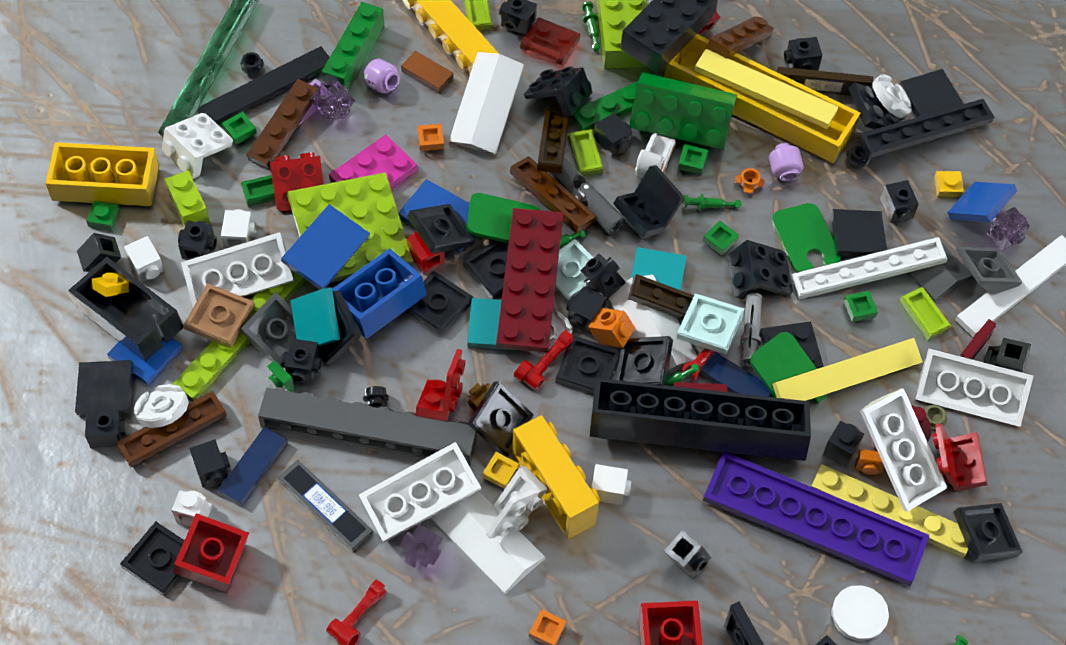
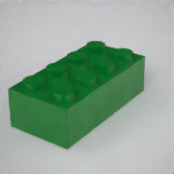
[629,72,737,150]

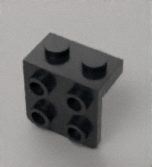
[524,66,593,117]
[613,165,684,238]
[728,240,793,300]

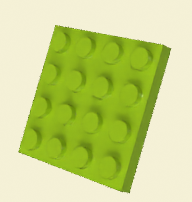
[288,172,413,286]

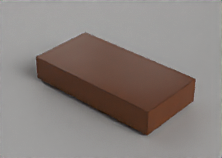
[401,51,454,93]

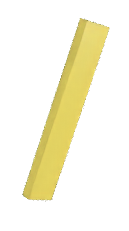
[694,49,838,129]
[772,338,923,401]

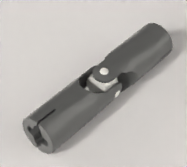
[549,157,625,235]

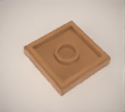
[183,283,255,348]

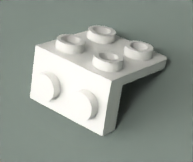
[162,113,233,179]
[486,466,547,539]

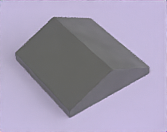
[907,242,973,302]
[956,246,1022,294]
[240,292,296,365]

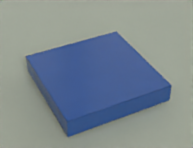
[947,182,1017,223]
[107,338,183,386]

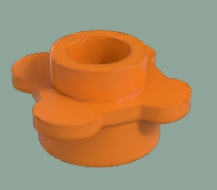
[735,168,765,194]

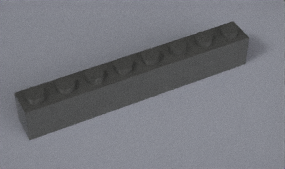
[258,387,477,467]

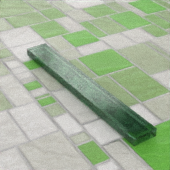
[158,0,259,138]

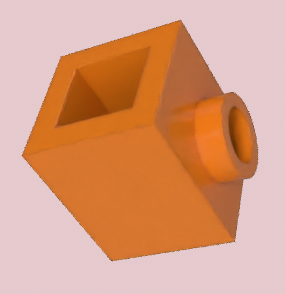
[588,308,636,348]

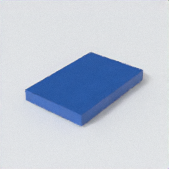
[398,179,474,253]
[281,204,370,290]

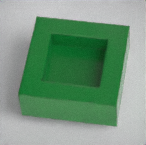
[222,112,257,145]
[678,144,708,175]
[86,200,120,231]
[703,221,739,255]
[844,291,878,322]
[266,360,294,392]

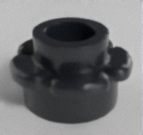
[240,52,264,74]
[847,146,871,169]
[363,386,389,408]

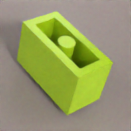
[165,170,211,228]

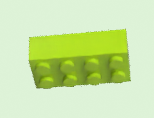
[595,0,648,69]

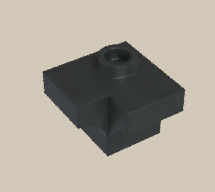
[984,338,1031,373]

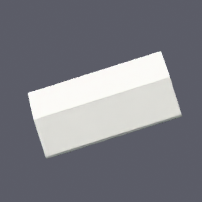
[449,52,524,155]
[181,232,294,307]
[609,274,697,375]
[915,349,1033,427]
[860,388,947,512]
[359,442,481,542]
[430,491,545,595]

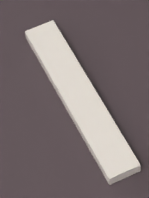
[955,235,1066,338]
[791,237,947,300]

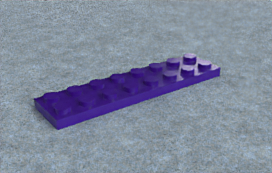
[703,452,930,586]

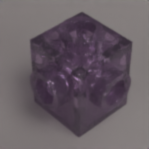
[310,81,355,119]
[987,207,1030,252]
[399,524,443,570]

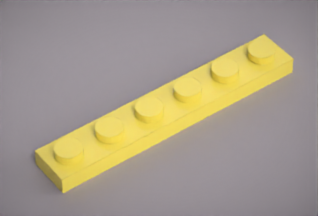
[811,464,968,558]

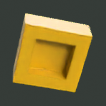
[934,171,964,197]
[92,273,129,297]
[482,452,520,489]

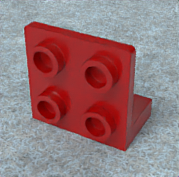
[415,349,466,421]

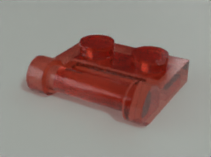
[520,17,580,67]

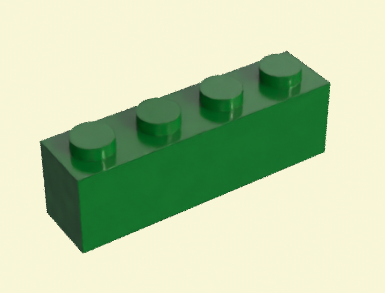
[322,2,385,96]

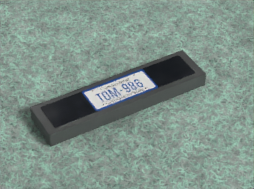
[278,460,373,552]

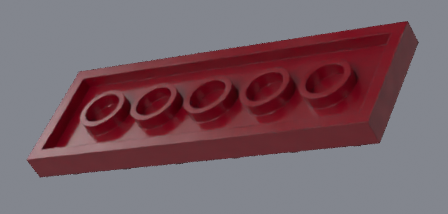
[496,208,563,353]

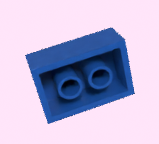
[332,248,427,339]

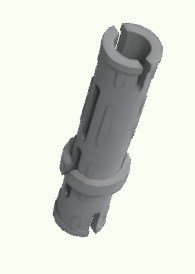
[740,293,762,367]

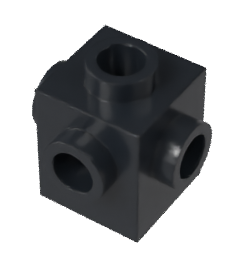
[499,0,537,35]
[784,37,823,70]
[178,220,217,260]
[580,254,626,299]
[282,338,322,383]

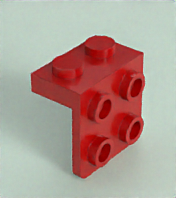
[270,152,324,211]
[932,423,988,492]

